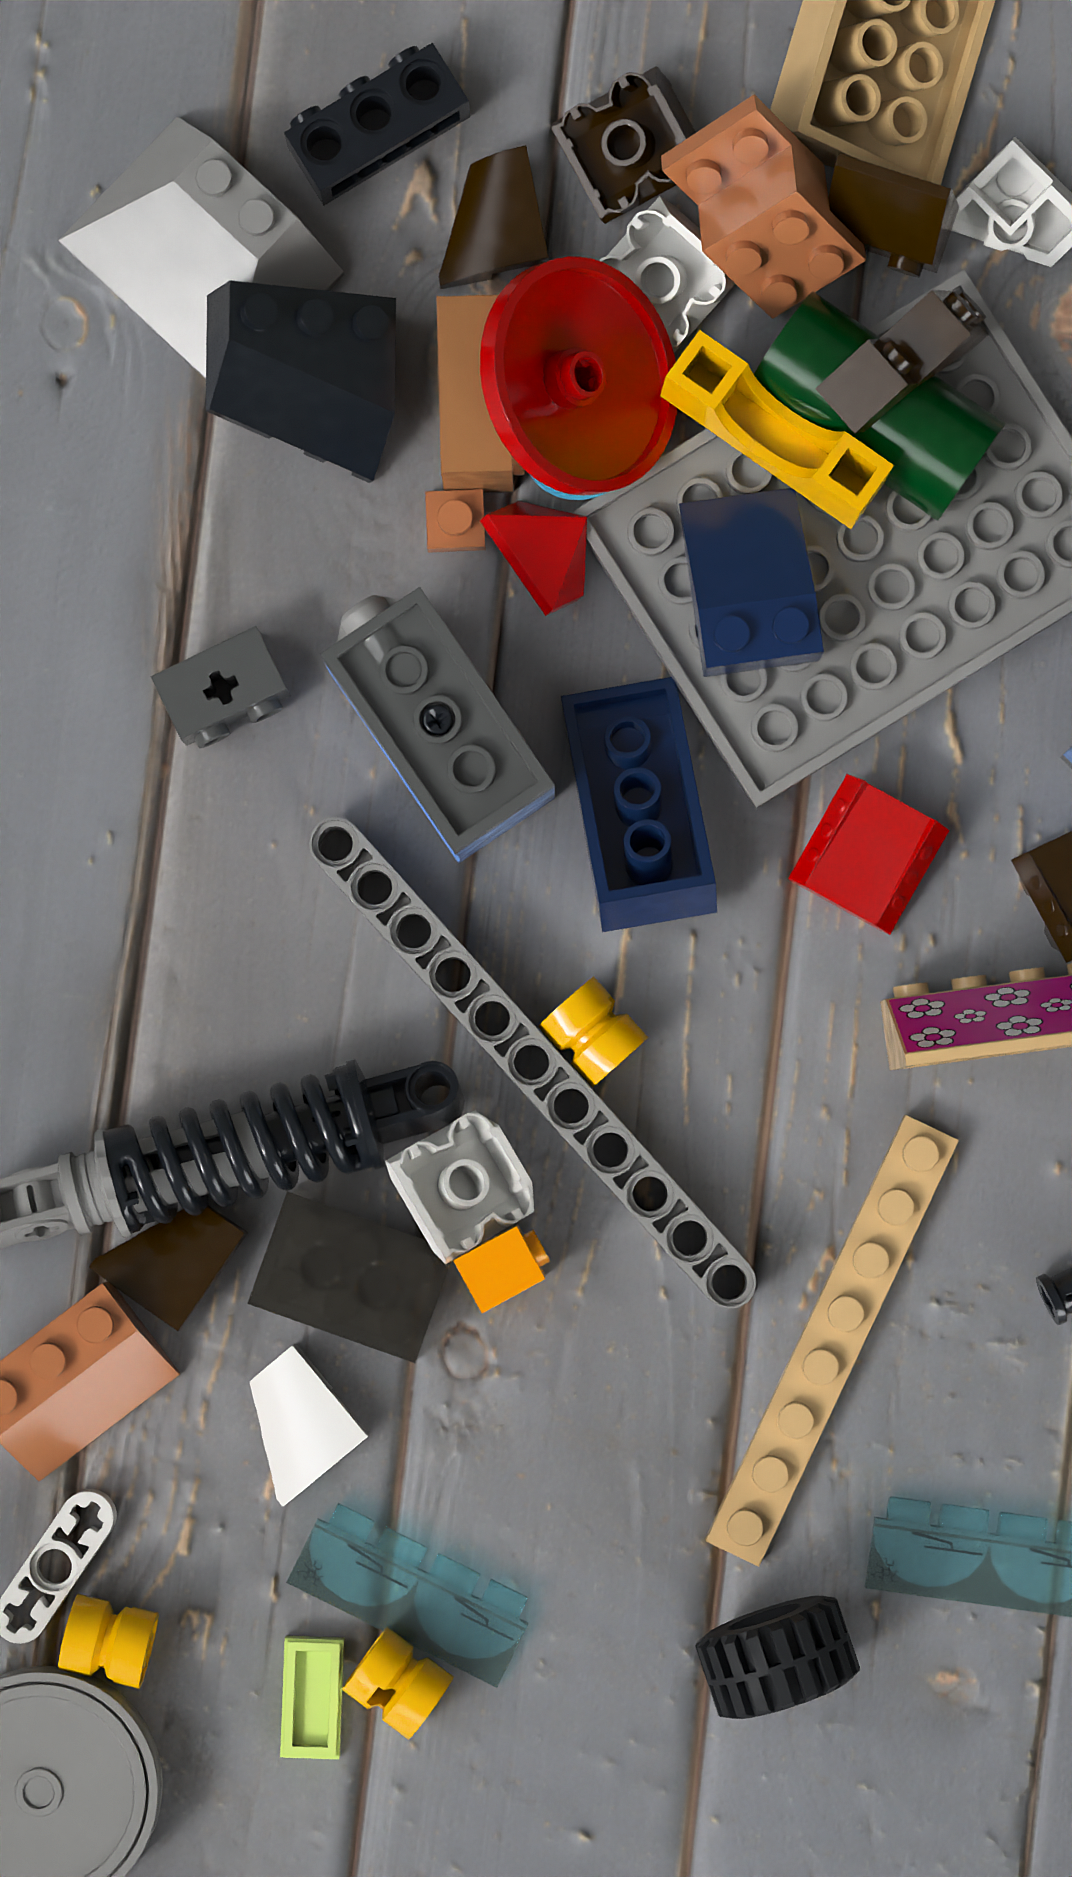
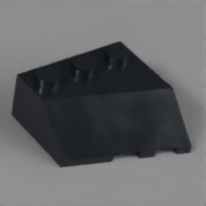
[206,280,396,483]

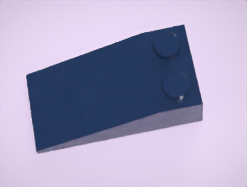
[561,677,717,932]

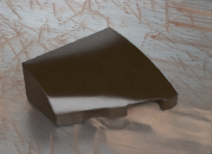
[438,145,548,289]
[89,1204,248,1331]

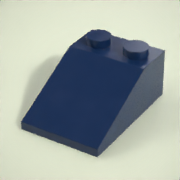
[679,488,824,677]

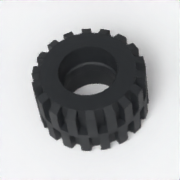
[695,1596,860,1719]

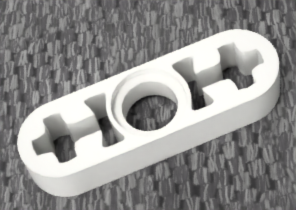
[0,1489,117,1644]

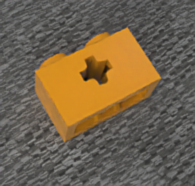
[453,1224,550,1313]

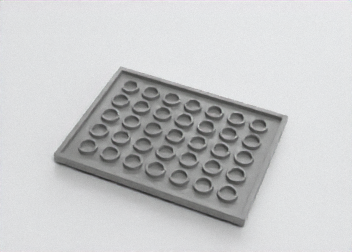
[571,269,1072,810]

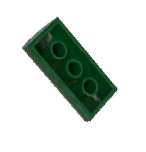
[754,291,1006,521]

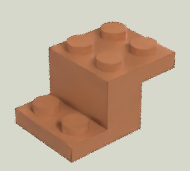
[661,94,866,319]

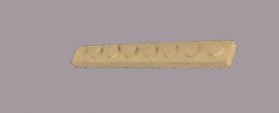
[705,1115,959,1567]

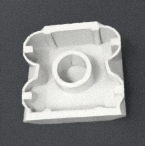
[599,196,735,353]
[385,1110,534,1264]

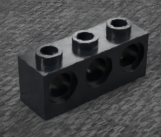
[284,42,470,206]

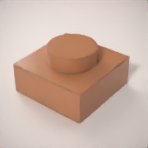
[425,489,486,553]

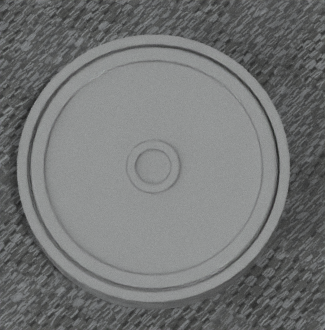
[0,1666,163,1877]

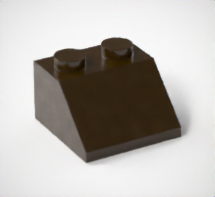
[828,153,959,278]

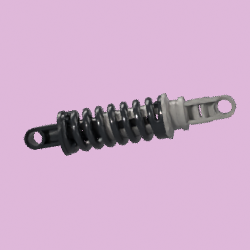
[0,1059,465,1249]

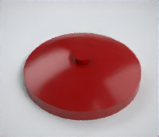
[480,256,677,496]

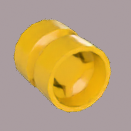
[538,976,649,1088]
[58,1593,159,1689]
[342,1626,454,1740]

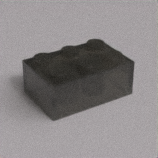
[247,1191,453,1363]

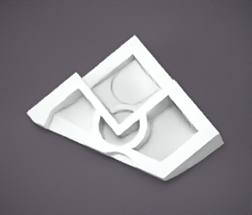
[951,137,1072,267]
[249,1343,369,1506]

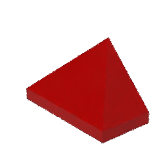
[480,501,587,616]

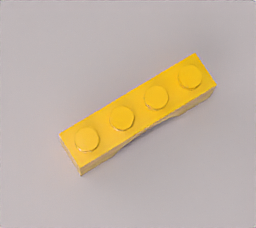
[660,330,894,529]

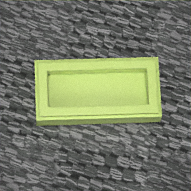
[280,1636,345,1759]

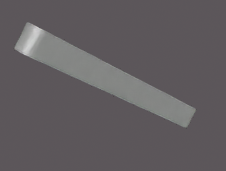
[309,817,756,1309]

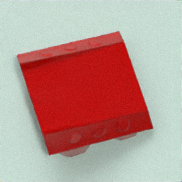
[788,774,950,935]

